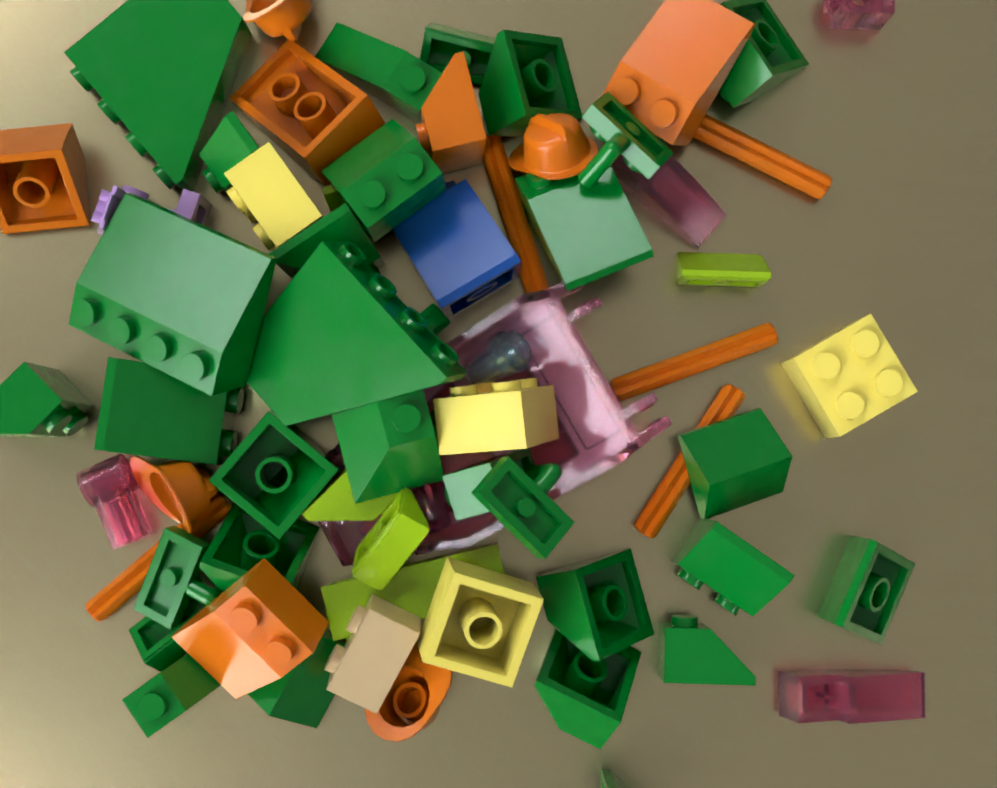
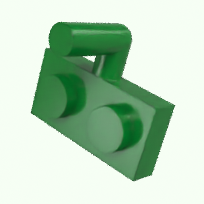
[578,91,674,188]
[471,456,575,559]
[133,525,222,629]

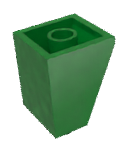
[94,357,244,465]

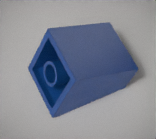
[392,179,521,319]

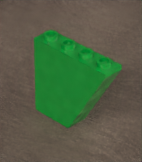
[64,0,252,191]
[247,241,468,426]

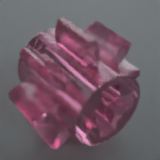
[410,482,453,534]

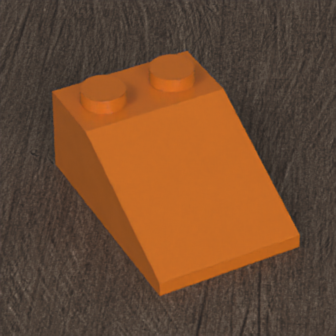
[603,0,756,146]
[229,40,386,186]
[171,558,329,699]

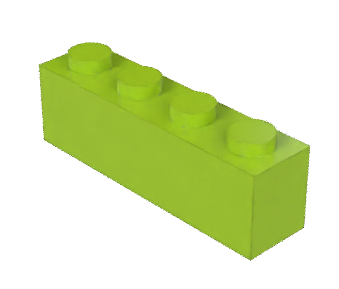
[321,541,505,642]

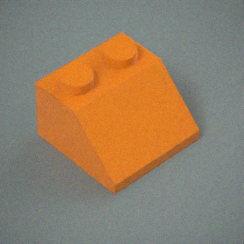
[415,51,486,173]
[0,123,90,234]

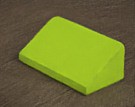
[675,252,771,287]
[352,487,429,590]

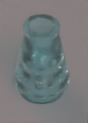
[464,330,533,384]

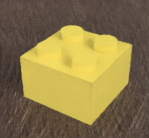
[224,142,323,252]
[781,314,918,438]
[433,377,559,455]
[417,557,544,687]

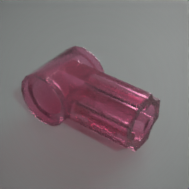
[77,453,153,550]

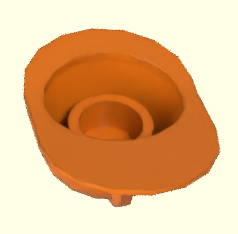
[243,0,312,42]
[508,113,598,180]
[130,455,218,533]
[365,637,453,742]

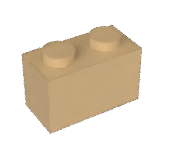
[324,594,421,714]

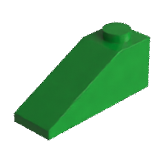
[315,22,442,124]

